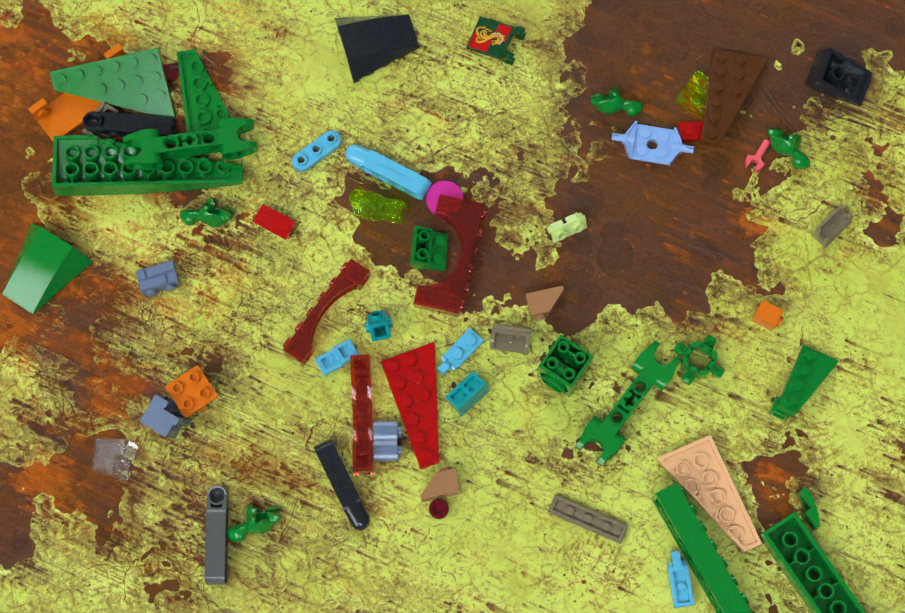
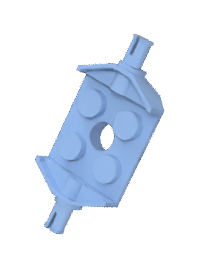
[611,121,694,165]

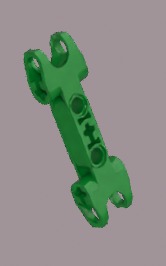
[123,118,258,171]
[575,341,681,467]

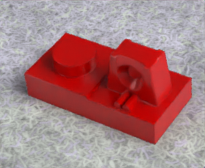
[677,121,703,142]

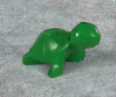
[590,86,643,117]
[767,127,810,169]
[179,197,235,227]
[227,503,281,543]

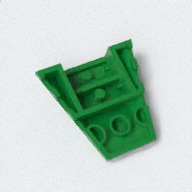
[2,224,93,315]

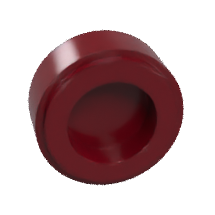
[429,499,449,520]

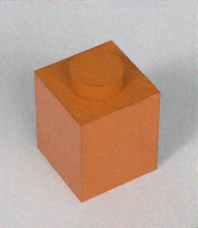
[751,300,784,331]

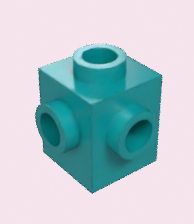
[364,310,393,342]

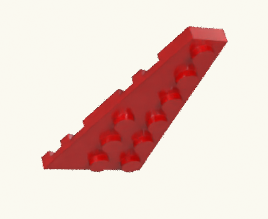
[380,342,439,470]

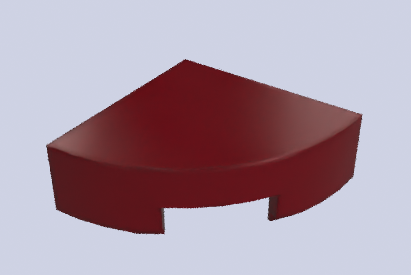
[164,62,180,84]

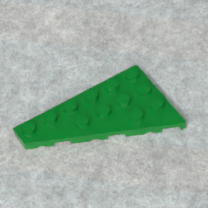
[50,47,176,119]

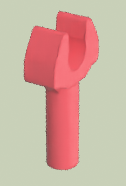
[745,139,770,173]

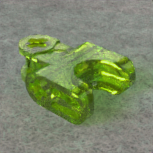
[349,189,407,223]

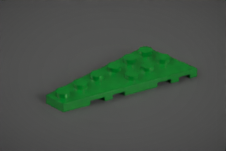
[177,49,243,157]

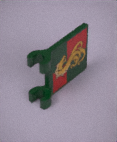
[466,16,526,66]

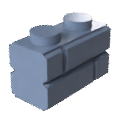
[136,260,181,297]

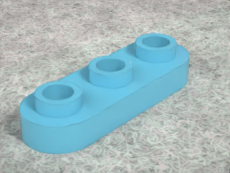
[292,131,341,172]

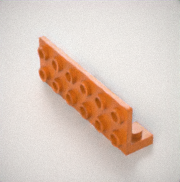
[28,43,126,141]

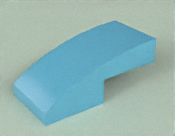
[314,339,359,377]

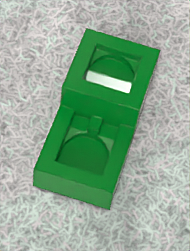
[796,487,820,531]

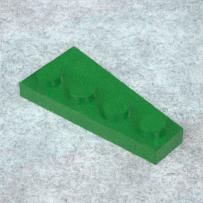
[776,345,839,417]

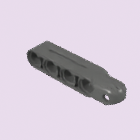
[205,486,229,585]

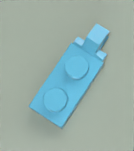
[438,328,484,376]
[667,551,694,608]

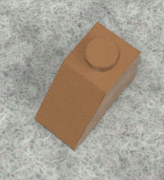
[525,286,564,321]
[420,466,460,502]

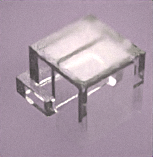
[92,438,138,481]

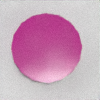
[426,180,464,218]

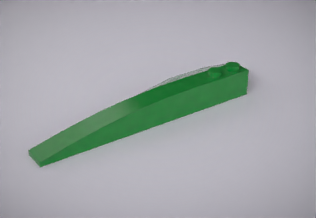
[52,135,243,196]

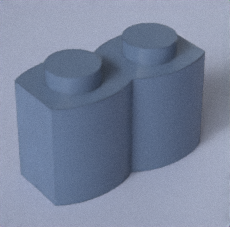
[373,421,402,462]

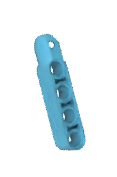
[345,144,432,200]

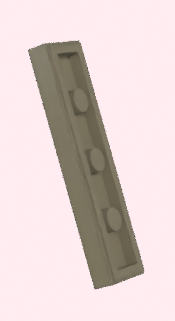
[547,494,629,545]

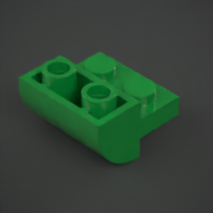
[410,226,448,272]

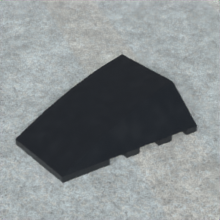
[334,14,419,84]

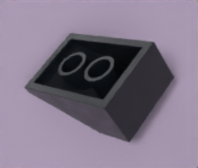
[805,48,873,106]

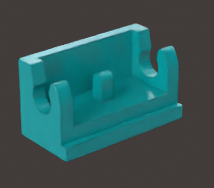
[445,371,489,417]

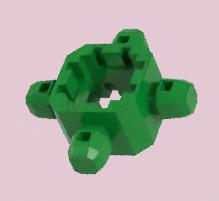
[673,335,725,385]

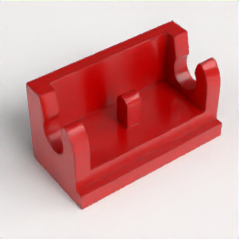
[253,204,299,240]

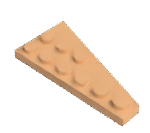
[656,435,762,552]

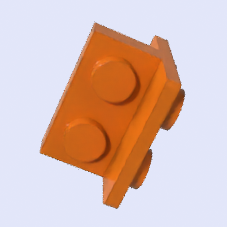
[165,365,218,418]

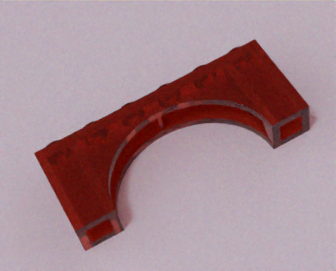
[413,194,487,317]

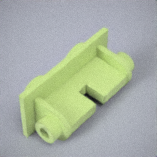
[547,212,587,243]

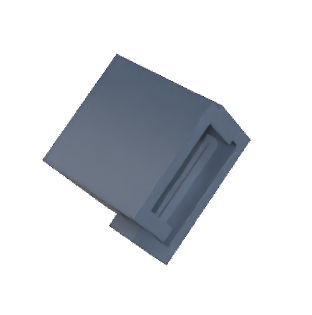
[139,394,191,438]

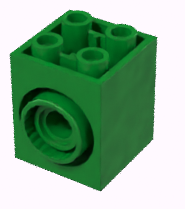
[537,334,593,397]

